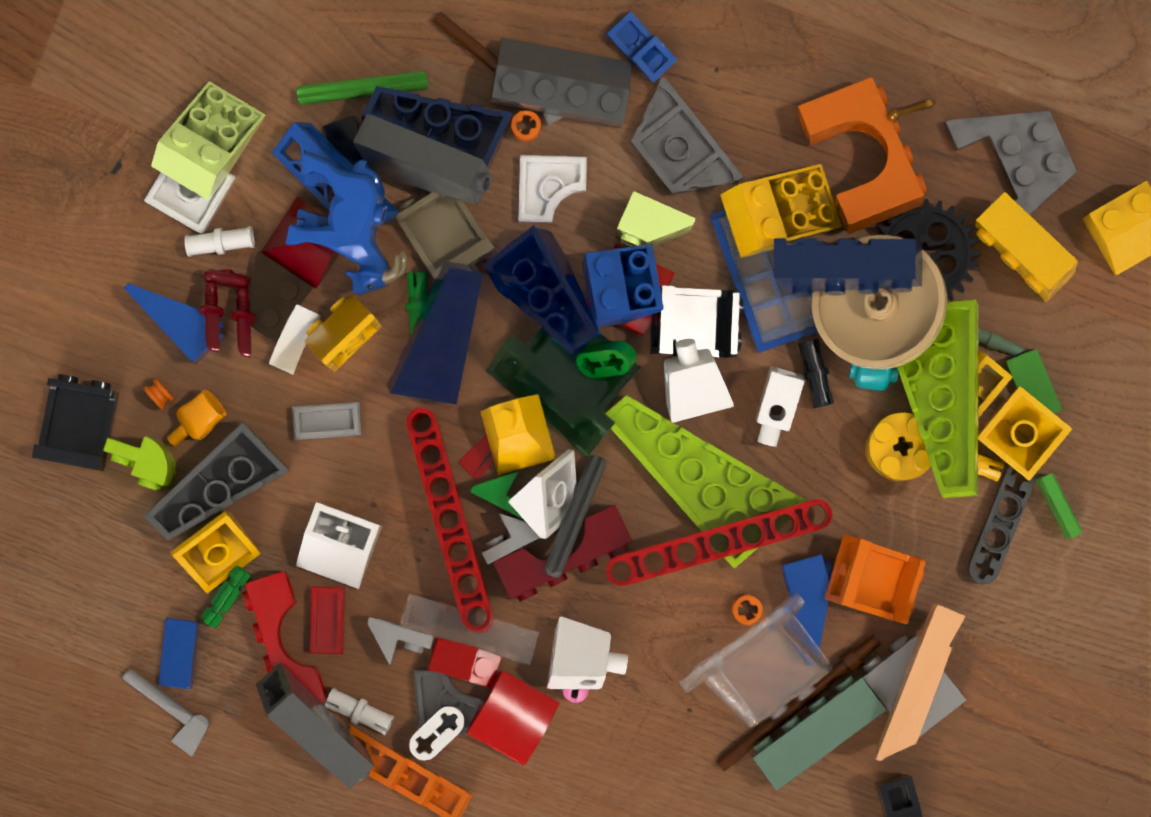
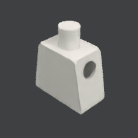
[664,338,734,423]
[756,366,804,447]
[547,617,628,689]

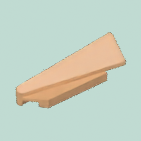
[873,604,965,761]

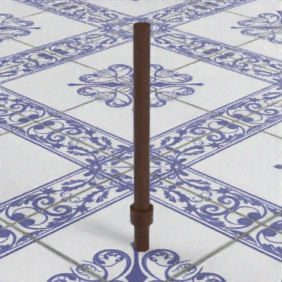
[716,634,881,772]

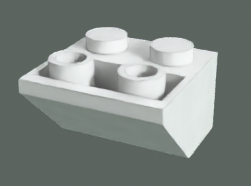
[296,502,382,589]

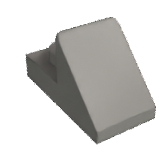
[482,514,540,565]
[367,616,436,665]

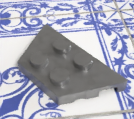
[631,76,744,195]

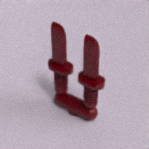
[199,269,256,358]

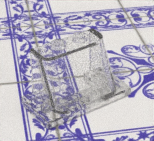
[679,592,833,728]

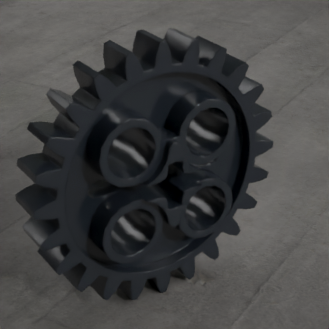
[878,199,980,302]

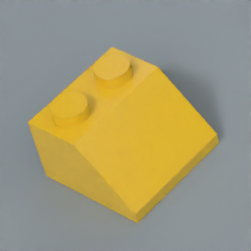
[1082,181,1151,276]

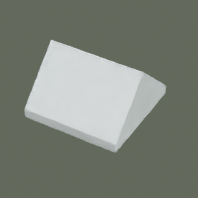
[508,449,577,539]

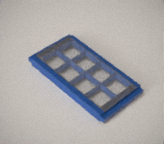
[709,210,818,353]

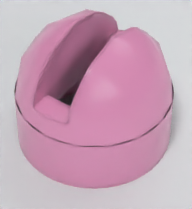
[562,689,589,703]

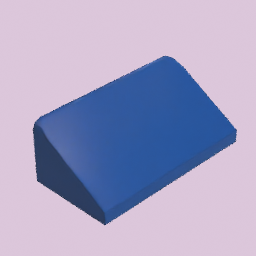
[158,618,200,689]

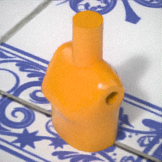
[167,390,227,447]

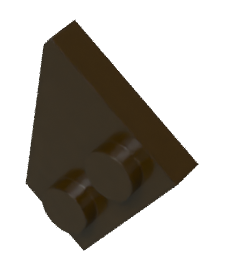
[249,251,313,343]

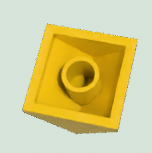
[978,386,1072,481]
[171,511,261,594]

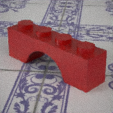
[242,571,328,702]

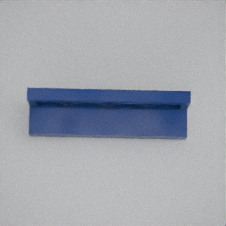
[272,122,399,222]

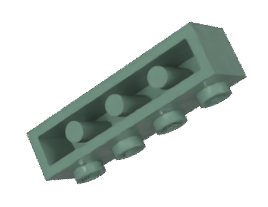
[751,675,886,791]

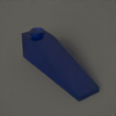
[483,225,601,354]

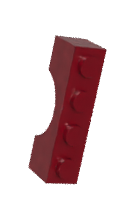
[493,505,632,602]

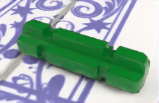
[201,566,251,628]

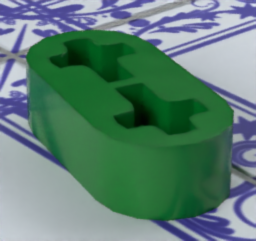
[576,341,637,378]

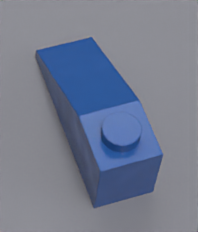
[124,283,226,364]
[780,554,833,663]

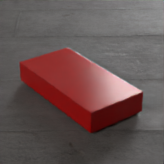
[309,586,345,654]

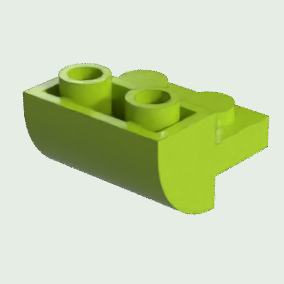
[103,436,177,491]

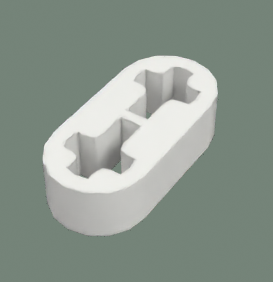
[409,706,465,761]

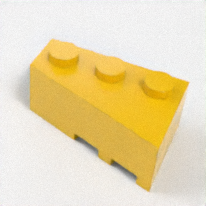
[975,192,1078,302]

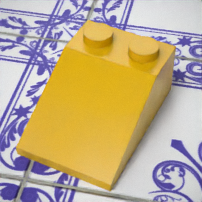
[304,295,382,372]

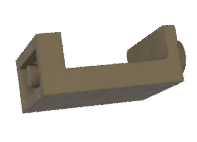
[395,190,495,287]

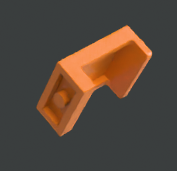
[824,534,926,624]

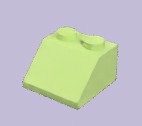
[616,191,696,247]

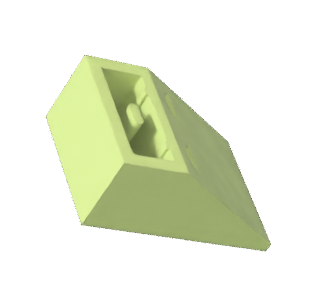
[151,81,265,200]

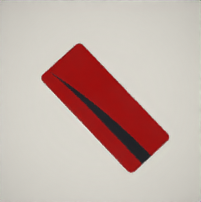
[459,435,494,480]

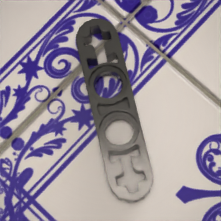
[967,465,1036,585]

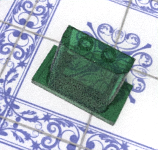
[486,303,641,457]

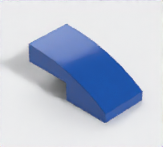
[605,11,677,83]

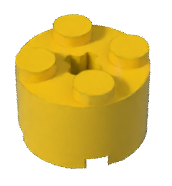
[865,413,931,481]

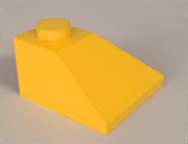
[480,394,556,476]

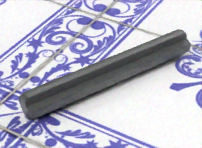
[544,455,606,578]

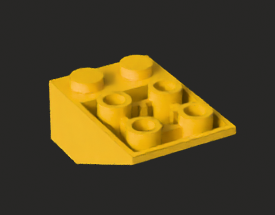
[720,164,842,258]

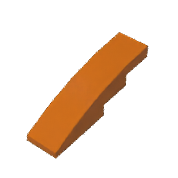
[348,726,473,817]

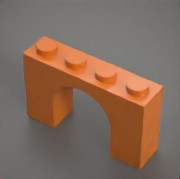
[797,77,927,234]

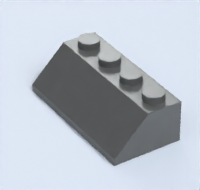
[490,38,632,128]

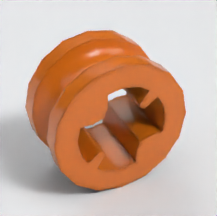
[511,110,541,142]
[143,377,175,410]
[732,594,763,625]

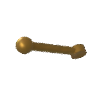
[887,98,935,122]

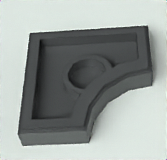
[414,669,484,738]

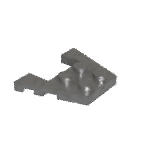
[944,111,1077,215]

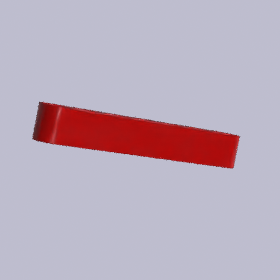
[406,407,494,634]
[606,499,833,586]

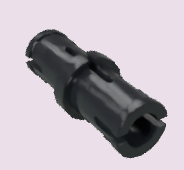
[798,338,834,409]

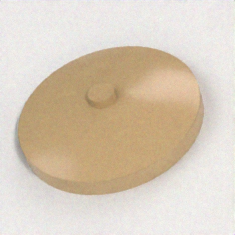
[812,235,948,370]

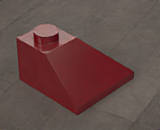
[261,197,340,289]

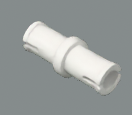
[184,226,255,257]
[325,688,395,736]

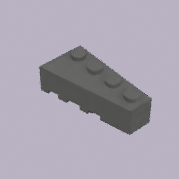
[144,421,290,541]

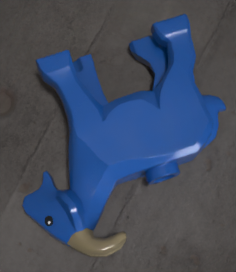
[286,152,408,295]

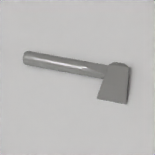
[123,669,210,757]

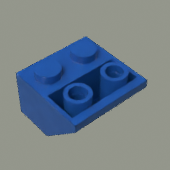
[582,244,664,328]

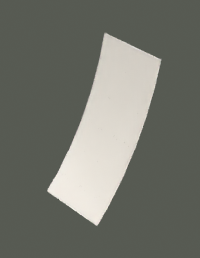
[269,304,321,375]

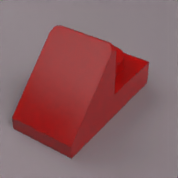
[427,637,502,688]

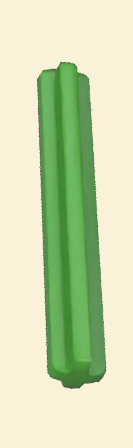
[297,71,428,105]

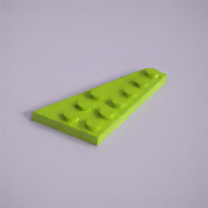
[897,300,979,498]
[601,395,807,569]

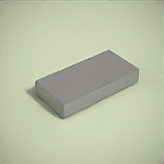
[292,402,362,440]

